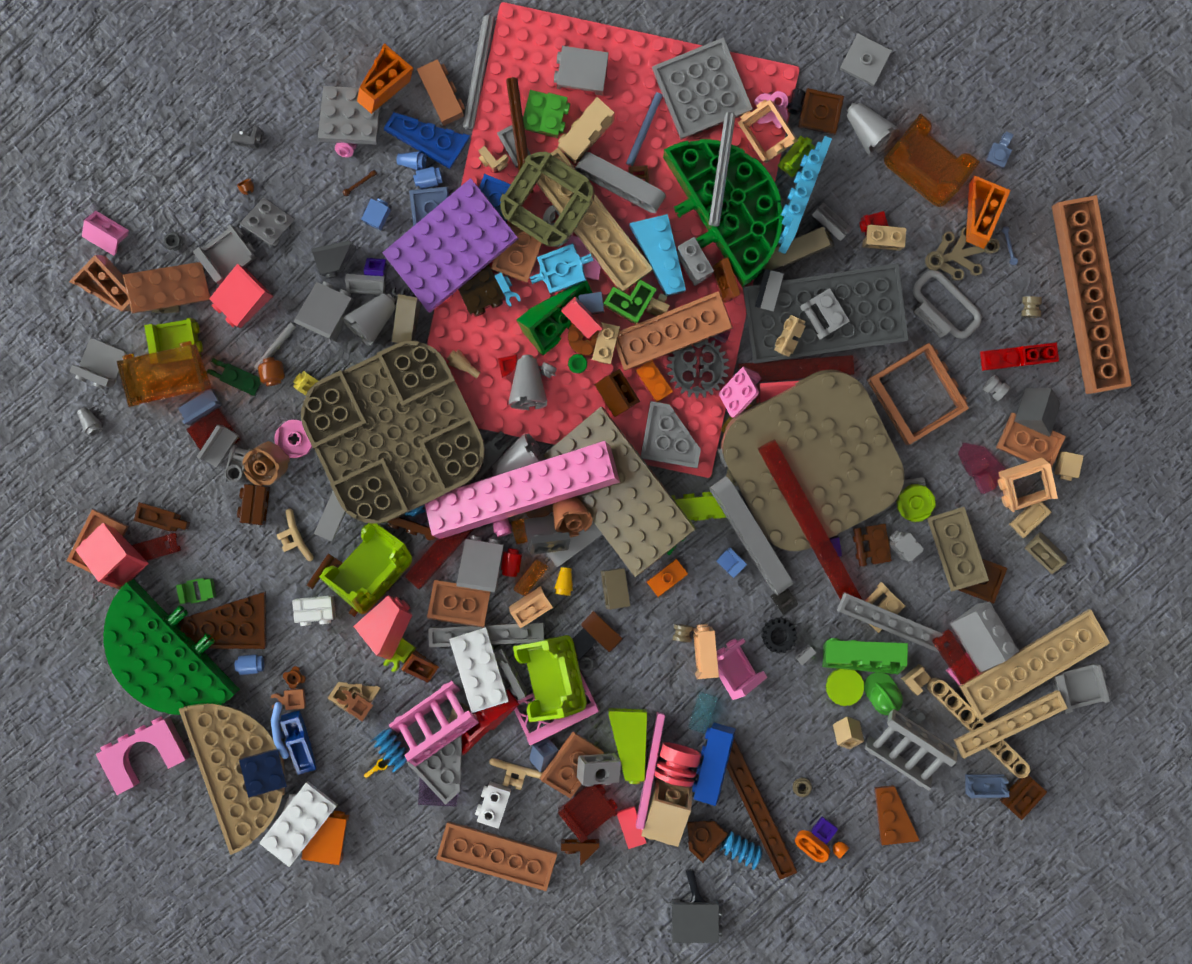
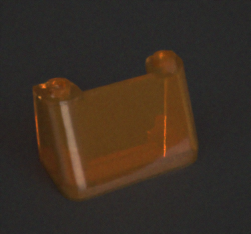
[884,113,980,207]
[117,341,212,407]

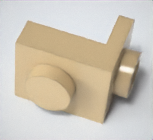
[478,146,509,172]

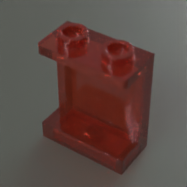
[558,784,618,843]

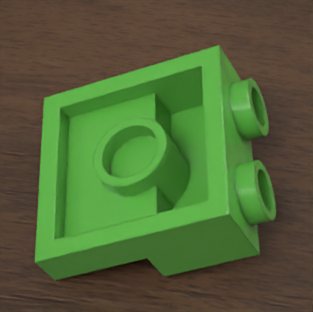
[523,90,570,138]

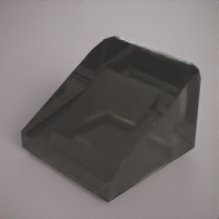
[770,588,798,615]

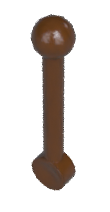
[343,170,377,196]

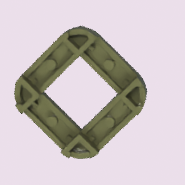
[500,151,595,247]

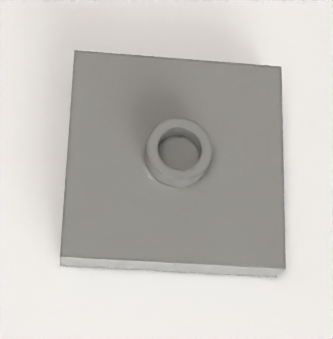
[840,33,892,86]

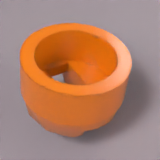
[832,842,849,859]

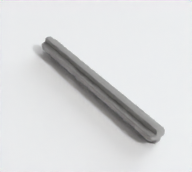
[463,15,494,130]
[709,112,736,227]

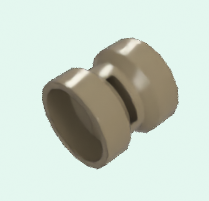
[1021,296,1042,318]

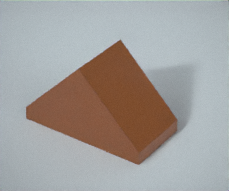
[401,650,439,682]

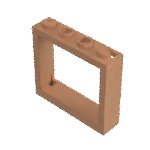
[867,343,969,445]

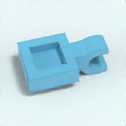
[495,273,521,307]

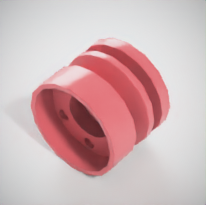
[654,742,701,787]

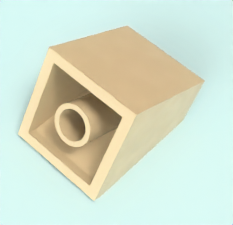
[641,778,693,847]

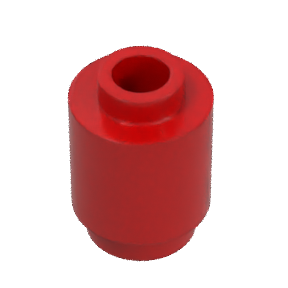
[501,548,522,577]

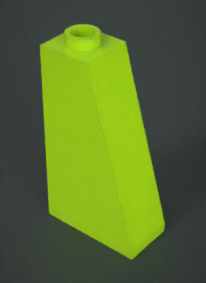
[608,708,647,784]

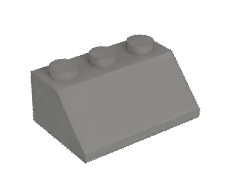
[950,601,1019,673]

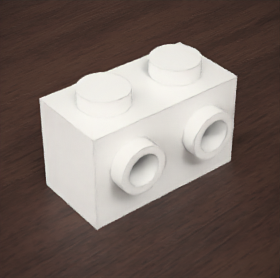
[475,781,511,829]

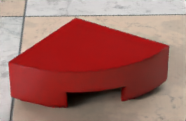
[498,354,517,378]

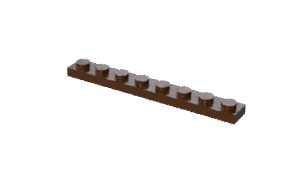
[727,737,797,880]

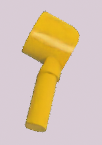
[364,758,388,778]

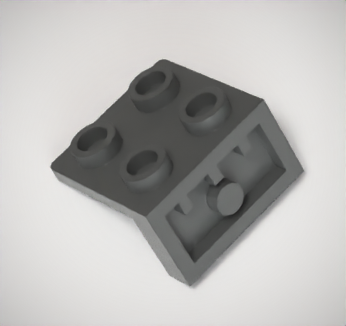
[524,515,570,555]

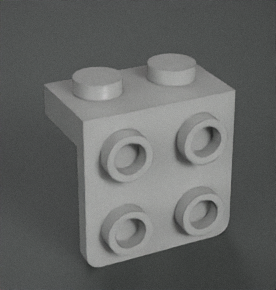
[70,339,126,389]

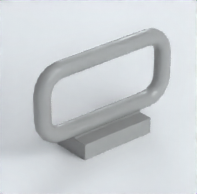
[913,270,982,339]

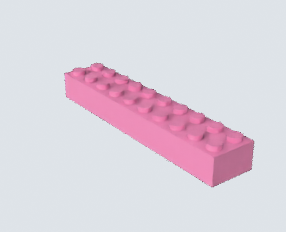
[425,441,620,539]

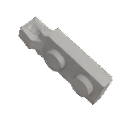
[494,648,528,700]

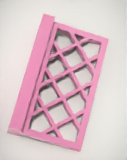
[514,672,600,746]

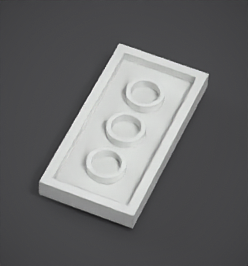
[449,627,509,713]
[259,781,338,867]

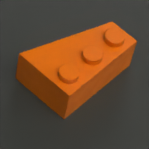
[357,43,413,114]
[966,175,1011,249]

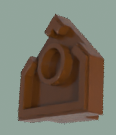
[687,821,729,863]

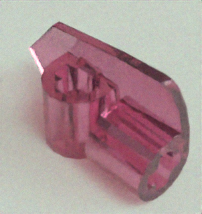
[958,443,1006,494]

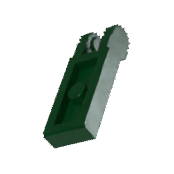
[206,358,262,397]

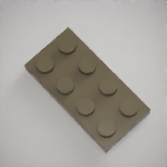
[927,507,989,592]

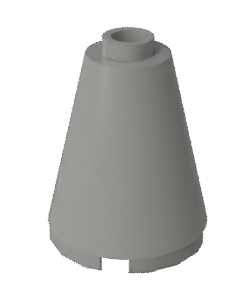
[847,103,899,157]
[343,294,396,346]
[509,355,547,410]
[492,433,546,476]

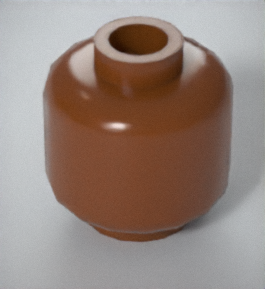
[258,357,285,386]

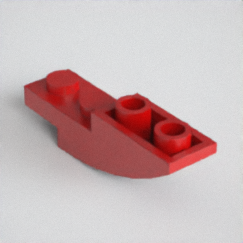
[980,342,1059,371]
[462,690,519,755]

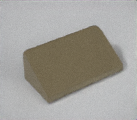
[1025,532,1067,574]

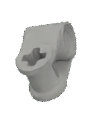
[225,444,252,483]

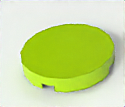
[896,484,936,522]
[826,669,864,706]

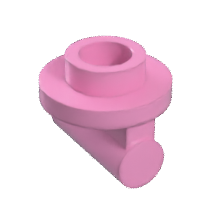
[335,142,357,157]

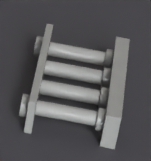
[865,709,958,791]

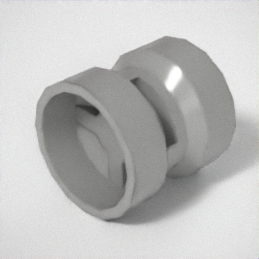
[982,375,1010,401]

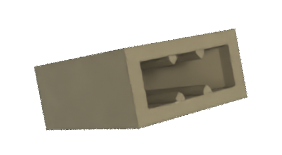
[392,294,422,344]

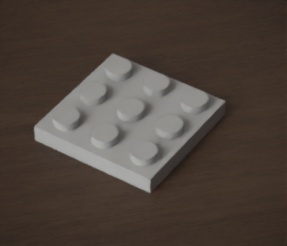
[318,86,381,145]

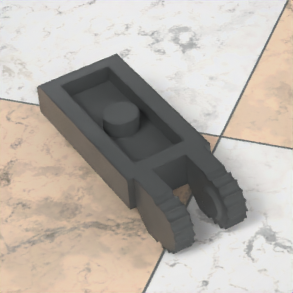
[473,431,513,482]

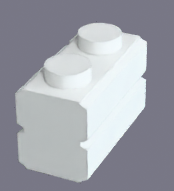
[292,595,336,626]

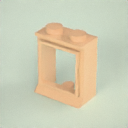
[738,99,799,163]
[998,458,1058,512]
[693,624,719,679]

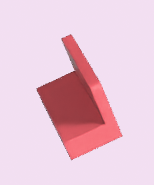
[561,297,603,339]

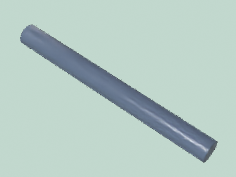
[626,92,663,166]

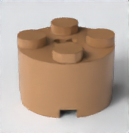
[243,441,290,486]

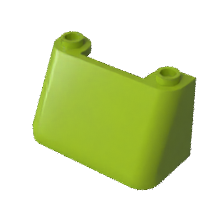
[319,523,412,614]
[513,635,586,722]

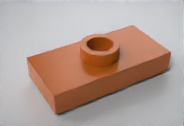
[646,559,688,597]

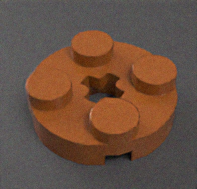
[568,322,601,356]

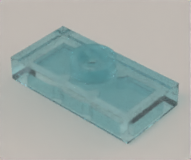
[688,691,718,734]

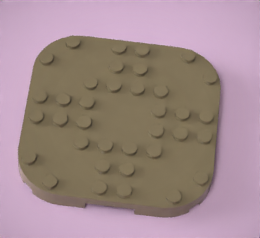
[301,341,485,524]
[721,370,904,551]

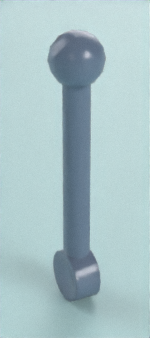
[1002,226,1018,265]

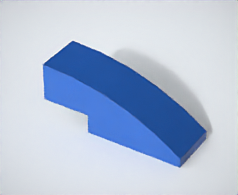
[280,710,316,775]

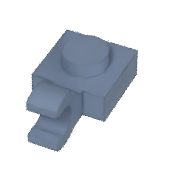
[985,131,1014,169]

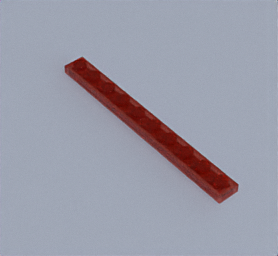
[758,439,862,600]

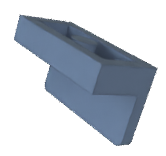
[178,388,222,425]

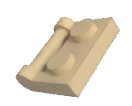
[865,582,905,633]

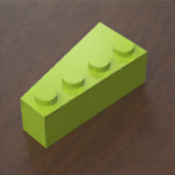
[671,491,727,521]

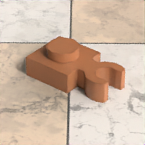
[271,688,306,710]
[336,690,373,721]

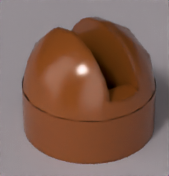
[237,179,254,195]

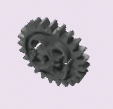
[666,339,729,399]

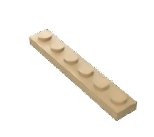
[954,690,1068,758]

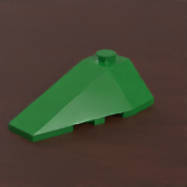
[517,281,593,356]

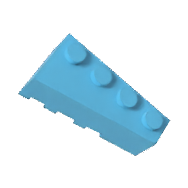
[629,214,686,297]

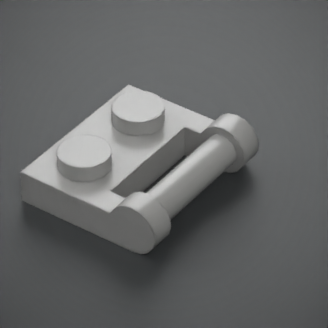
[799,288,850,340]

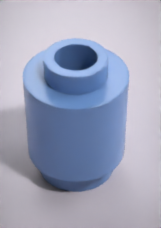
[413,167,443,189]
[235,654,264,675]

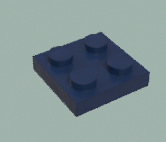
[239,748,287,798]

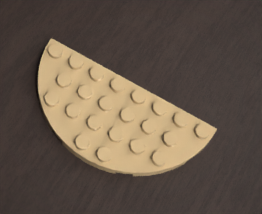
[179,704,284,855]

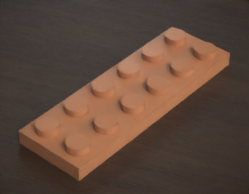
[615,291,733,371]
[436,821,557,891]

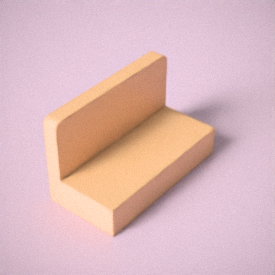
[509,586,553,628]

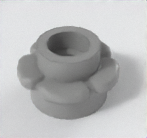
[539,362,557,378]

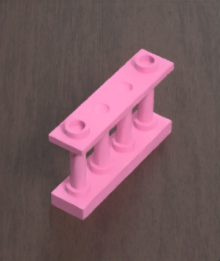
[389,681,479,767]

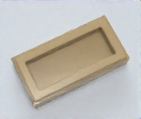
[1009,502,1052,538]

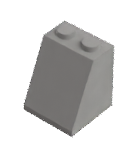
[294,281,355,342]
[456,535,505,592]

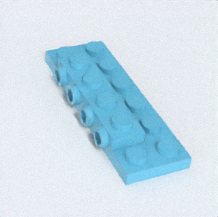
[778,136,832,254]

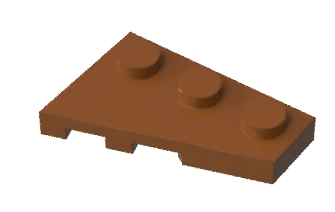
[874,785,920,846]

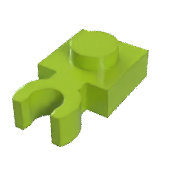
[383,637,416,672]

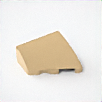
[328,682,381,711]

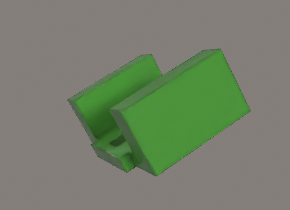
[176,578,217,604]

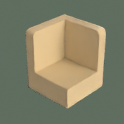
[901,664,931,696]
[833,717,864,749]

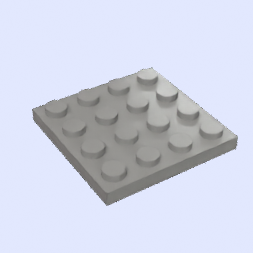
[652,37,753,140]

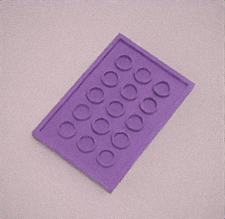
[382,178,519,313]

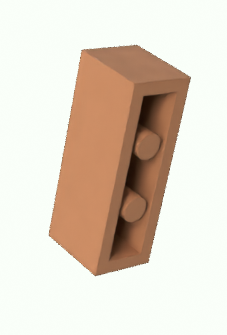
[417,59,465,126]

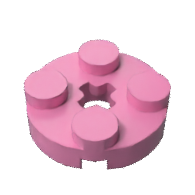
[275,420,312,458]

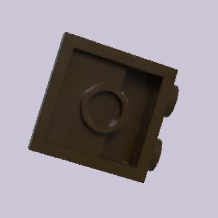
[458,264,505,317]

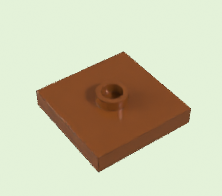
[712,258,740,303]

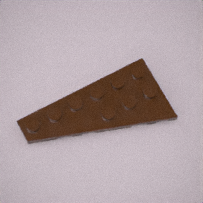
[177,591,267,649]

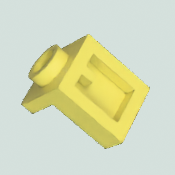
[293,371,319,395]

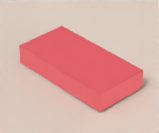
[616,806,646,849]

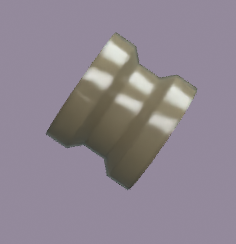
[672,624,693,642]

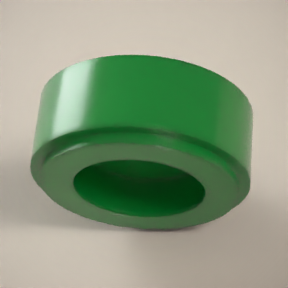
[568,354,587,374]

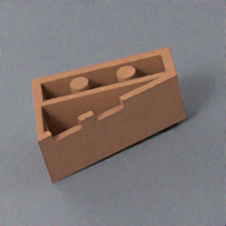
[69,255,131,311]

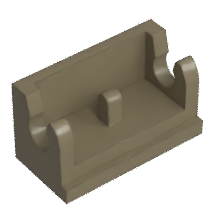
[600,568,630,610]

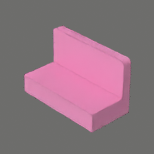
[82,211,129,256]

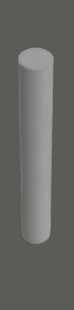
[254,322,296,370]

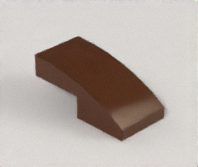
[580,611,623,653]

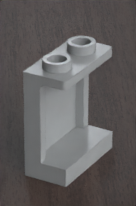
[554,46,609,96]
[193,224,257,285]
[677,237,714,286]
[1051,663,1111,714]

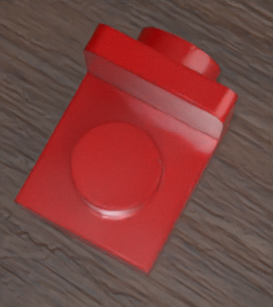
[859,211,888,235]

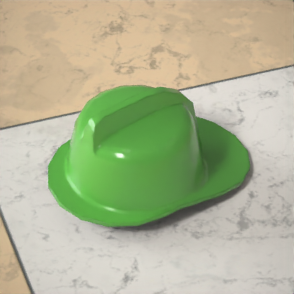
[864,672,903,715]

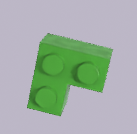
[603,280,657,324]

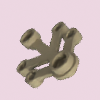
[925,227,1000,281]

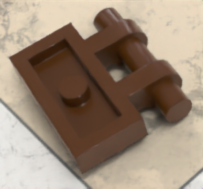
[853,523,892,567]

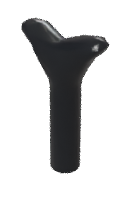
[686,869,706,902]

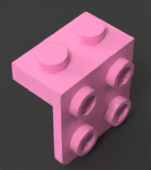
[718,367,762,418]

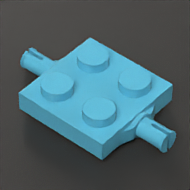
[530,243,594,294]

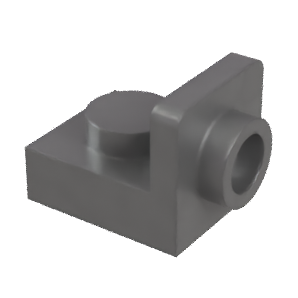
[231,125,263,149]

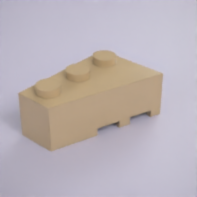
[558,97,615,164]

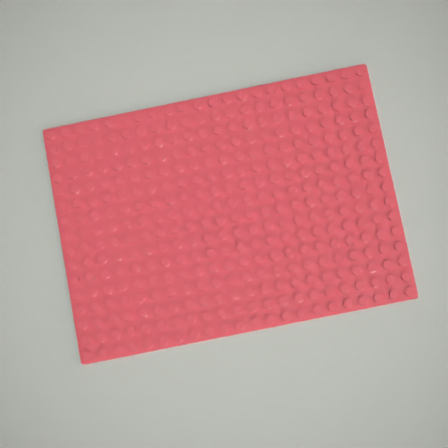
[427,2,799,478]

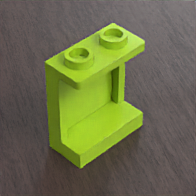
[144,318,203,365]

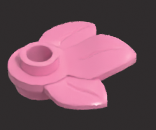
[754,91,788,129]

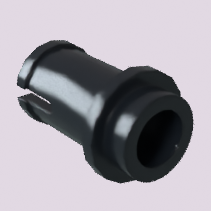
[787,88,805,115]

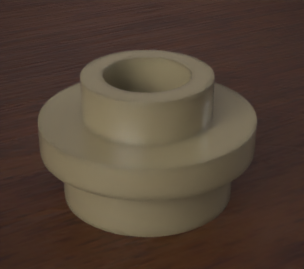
[792,777,812,797]

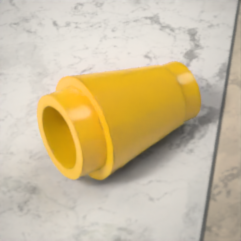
[554,567,573,596]

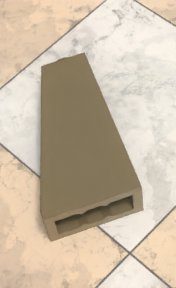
[762,227,835,271]

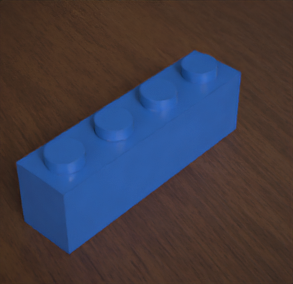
[692,722,736,806]

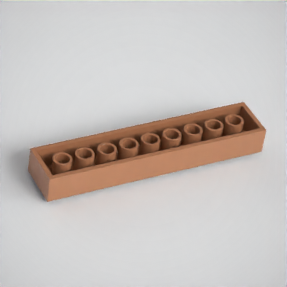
[1052,195,1132,394]

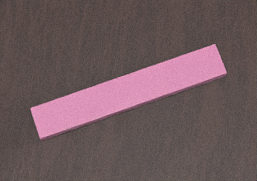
[636,712,665,830]

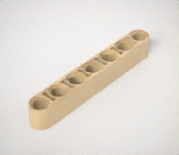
[927,677,1030,778]

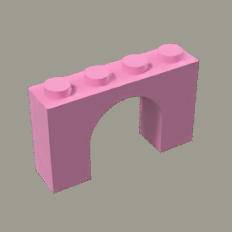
[96,716,190,795]

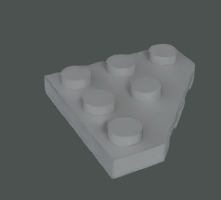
[641,401,701,468]
[406,722,462,805]

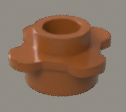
[283,666,306,689]

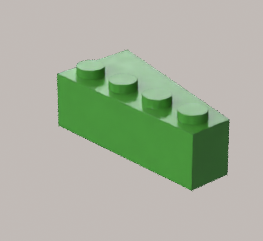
[822,638,908,674]

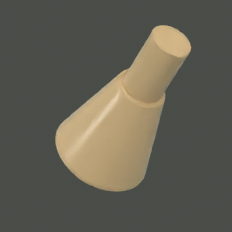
[447,349,481,378]

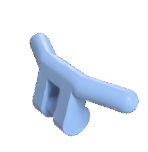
[270,702,289,759]

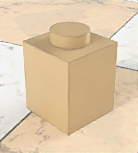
[1054,452,1084,481]

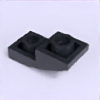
[572,628,597,661]

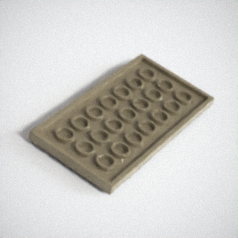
[543,407,696,577]

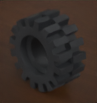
[761,618,797,654]

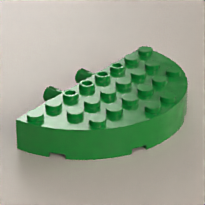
[663,139,783,287]
[103,579,240,715]

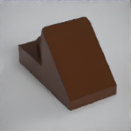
[561,839,599,866]

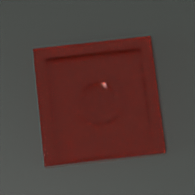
[186,408,241,451]

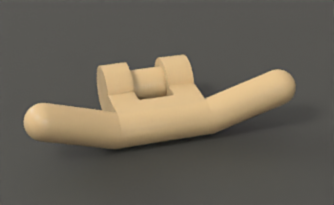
[276,508,314,561]
[489,758,543,790]

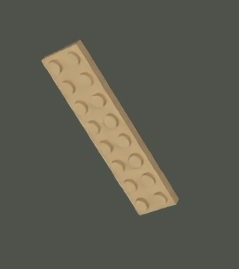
[536,148,653,292]
[959,609,1110,720]

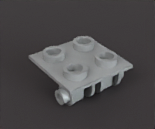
[240,198,295,246]

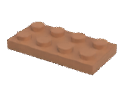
[123,262,210,314]

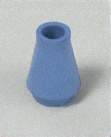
[397,151,426,170]

